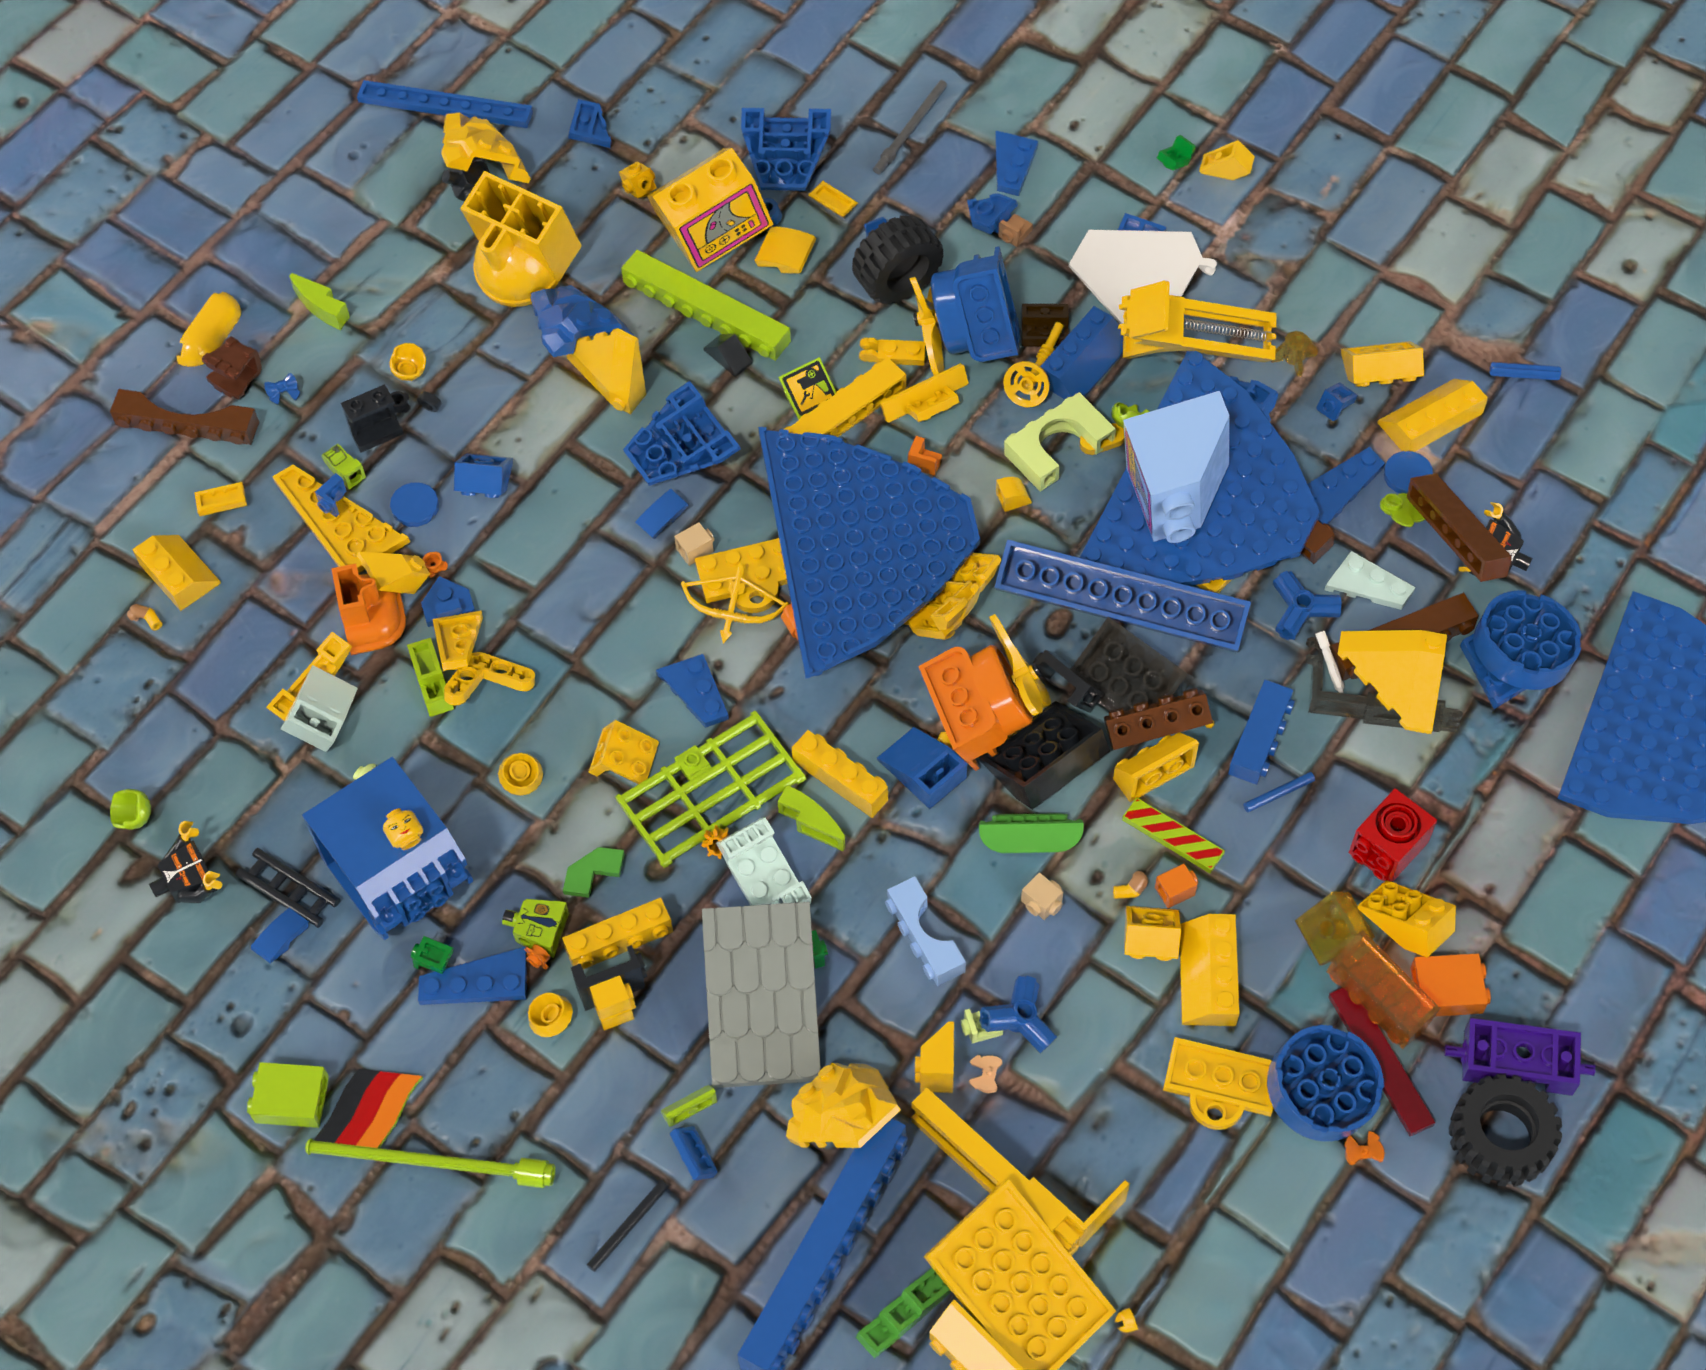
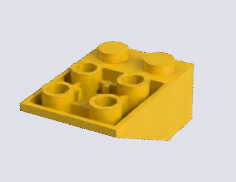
[1358,880,1456,958]

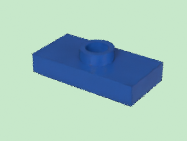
[669,1126,718,1180]

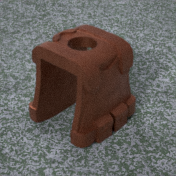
[202,336,262,399]

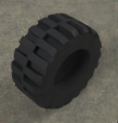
[852,215,943,304]
[1449,1074,1562,1187]

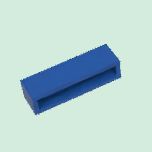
[1228,680,1295,785]

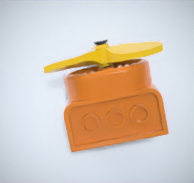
[918,614,1051,771]

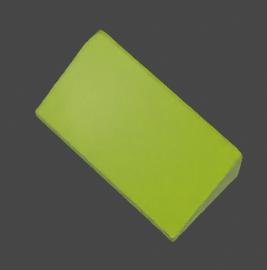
[661,1085,717,1127]

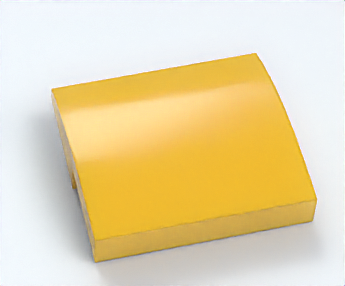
[754,226,816,273]

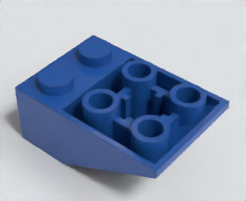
[877,727,967,809]

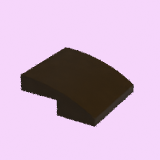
[1022,303,1069,347]

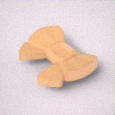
[969,1055,1003,1093]

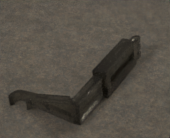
[1305,637,1463,732]

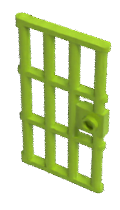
[615,710,806,868]

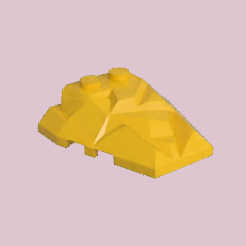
[441,113,531,183]
[904,553,1002,640]
[786,1063,901,1148]

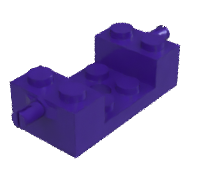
[1444,1018,1596,1096]

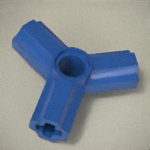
[1273,571,1342,640]
[979,976,1057,1053]

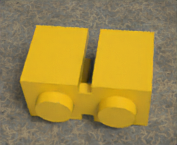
[589,976,636,1031]

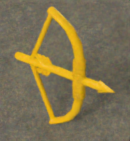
[681,564,789,644]

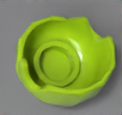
[1111,402,1150,429]

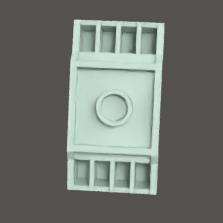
[716,818,811,906]

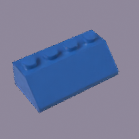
[1039,306,1123,399]

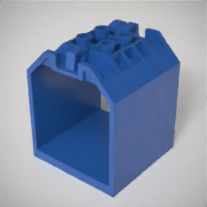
[302,756,473,941]

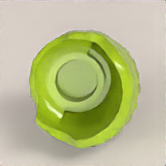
[110,789,151,830]

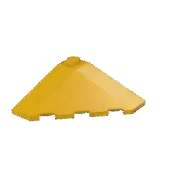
[566,328,646,414]
[1338,630,1447,734]

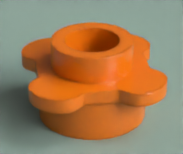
[423,552,448,578]
[524,944,551,969]

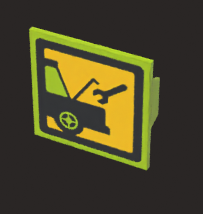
[778,357,836,420]

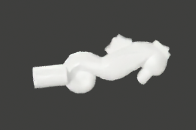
[1315,630,1345,694]

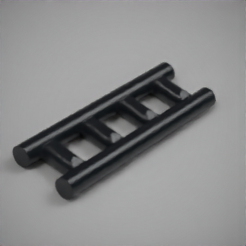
[236,848,340,928]

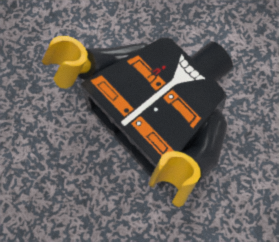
[1459,502,1533,576]
[149,821,222,903]

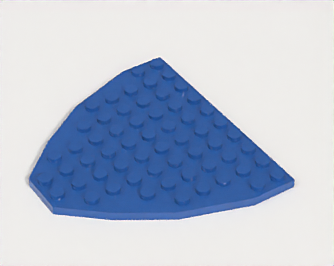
[1557,591,1706,824]

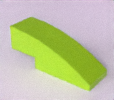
[289,273,350,331]
[407,637,454,717]
[778,785,846,851]

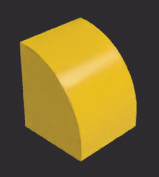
[996,477,1032,512]

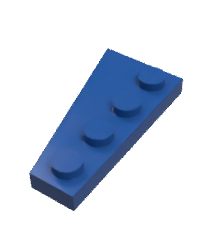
[1308,447,1385,525]
[418,946,527,1005]

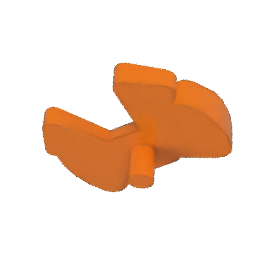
[1344,1131,1384,1165]

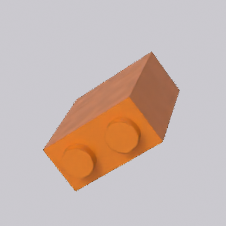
[1410,954,1491,1017]

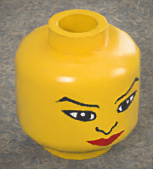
[383,808,423,850]

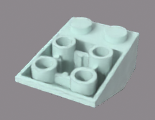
[281,665,358,752]

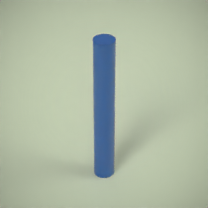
[1243,772,1315,813]

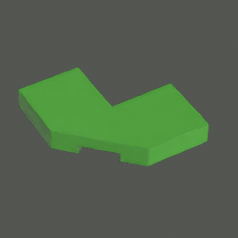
[563,847,625,898]

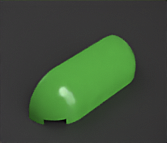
[979,813,1084,853]

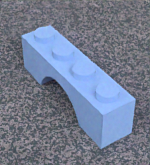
[885,876,966,986]

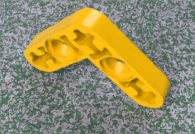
[444,652,535,705]

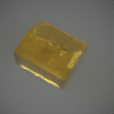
[1295,891,1375,965]

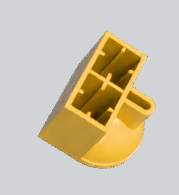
[460,171,581,307]

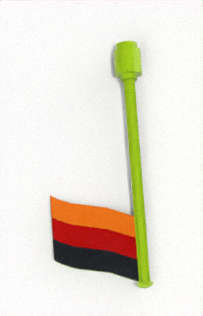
[305,1069,555,1188]

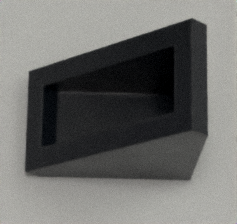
[703,334,752,377]

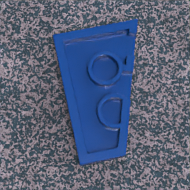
[995,130,1038,196]
[1460,634,1526,709]
[656,654,729,728]

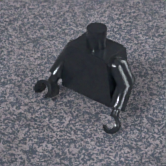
[442,157,490,202]

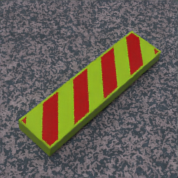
[1122,797,1225,874]

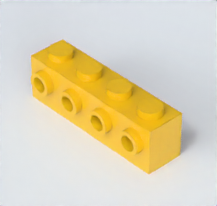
[792,730,888,818]
[562,897,673,969]

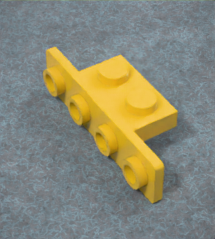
[880,363,969,423]

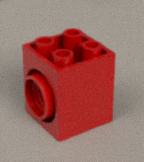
[1349,788,1437,882]

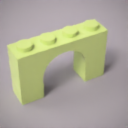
[1004,392,1116,492]

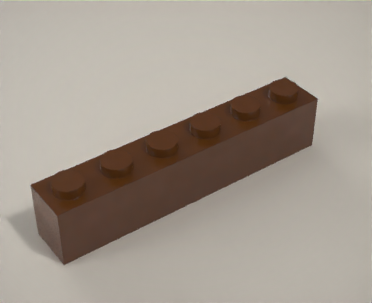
[1406,473,1512,582]
[1330,592,1479,681]

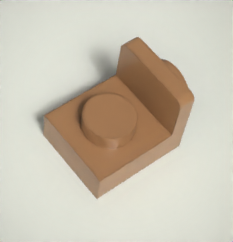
[998,214,1033,247]

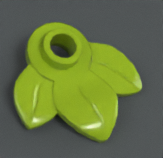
[1380,493,1425,527]

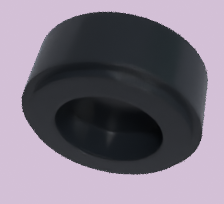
[417,391,442,412]

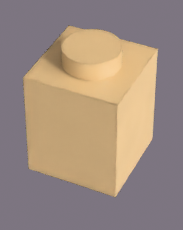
[674,522,715,566]

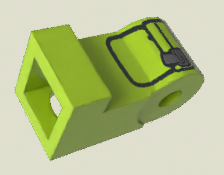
[321,444,366,490]

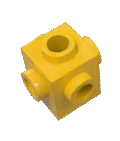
[619,161,657,198]

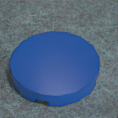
[1384,451,1433,493]
[390,483,439,527]

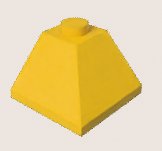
[357,552,430,594]

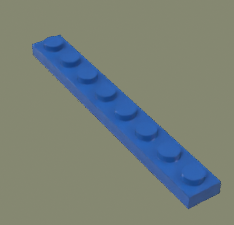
[357,80,533,128]

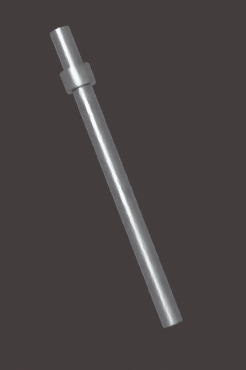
[873,80,947,174]

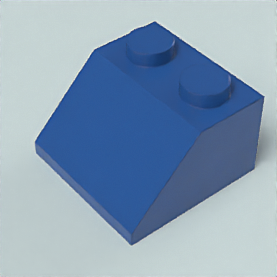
[454,453,513,498]

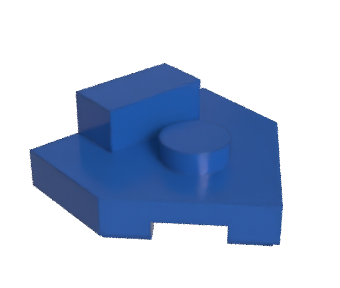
[967,193,1018,234]
[421,576,475,627]

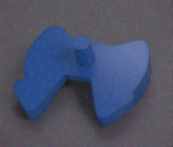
[264,373,300,405]

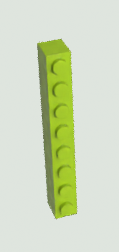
[621,250,791,361]

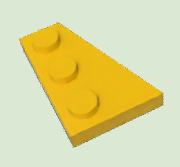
[433,610,483,671]

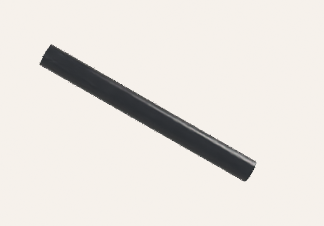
[586,1180,669,1272]

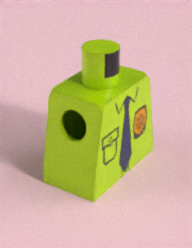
[502,899,569,958]

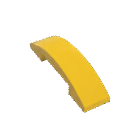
[266,632,352,721]

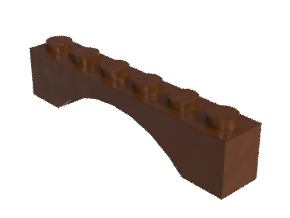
[110,389,259,445]

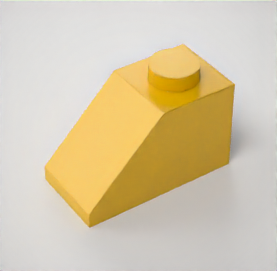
[1199,140,1255,180]

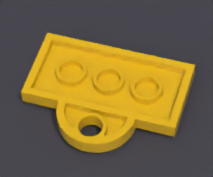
[694,538,787,613]
[1163,1037,1273,1130]

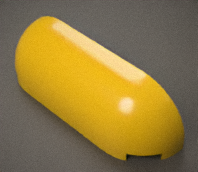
[177,291,241,367]

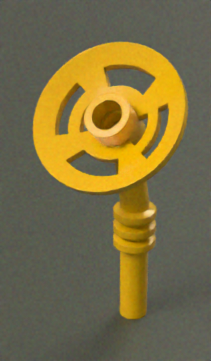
[1003,322,1064,407]

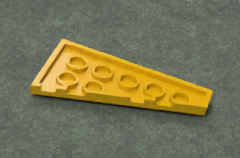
[272,465,410,573]

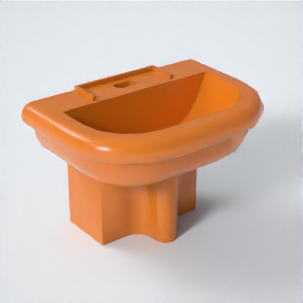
[331,563,406,655]

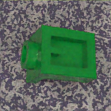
[411,936,454,974]

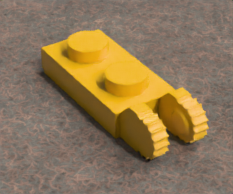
[859,338,925,366]

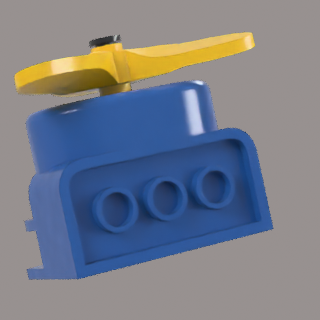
[909,246,1021,376]

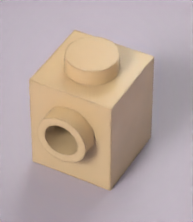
[1021,872,1063,920]

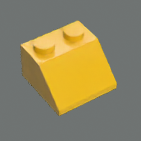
[1124,906,1181,961]
[915,1021,954,1093]

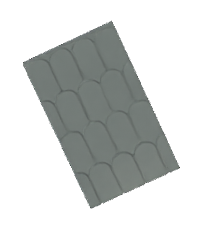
[702,902,820,1088]

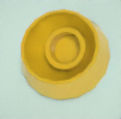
[498,752,543,796]
[528,993,573,1037]

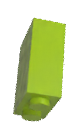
[247,1062,329,1128]

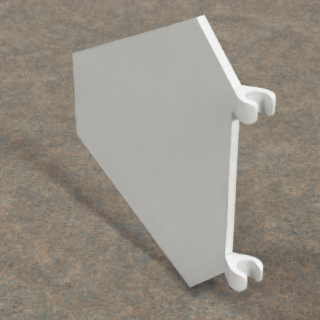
[1069,230,1217,324]

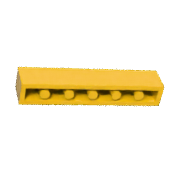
[784,357,906,437]

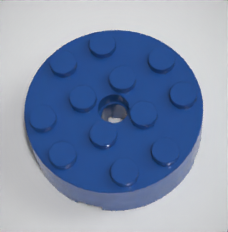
[1473,590,1582,690]
[1267,1025,1384,1141]

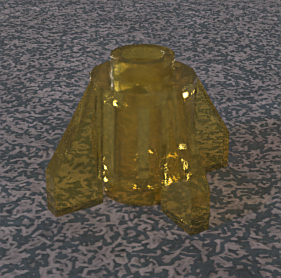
[1271,331,1318,377]

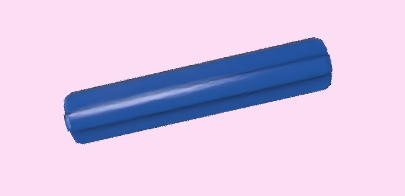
[1489,362,1561,380]

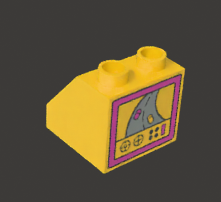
[647,148,774,272]

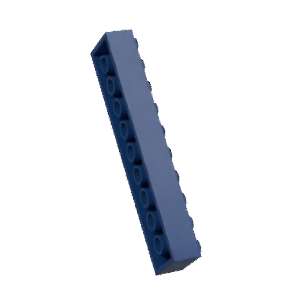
[994,539,1251,653]
[737,1118,908,1370]

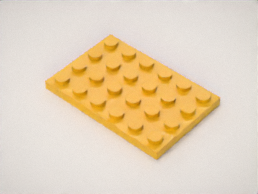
[923,1179,1116,1370]

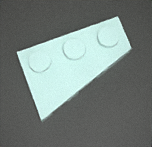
[1325,551,1416,610]

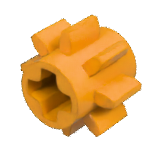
[701,825,729,859]

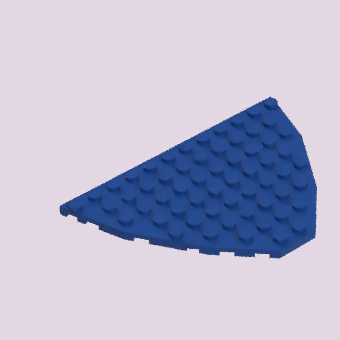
[1079,351,1320,586]
[758,427,980,679]

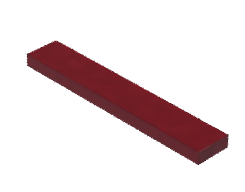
[1328,983,1435,1137]

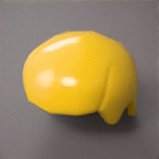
[389,343,426,381]

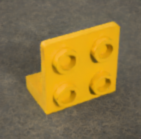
[588,720,659,784]

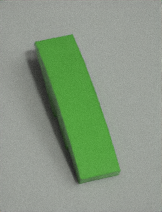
[855,1268,952,1359]

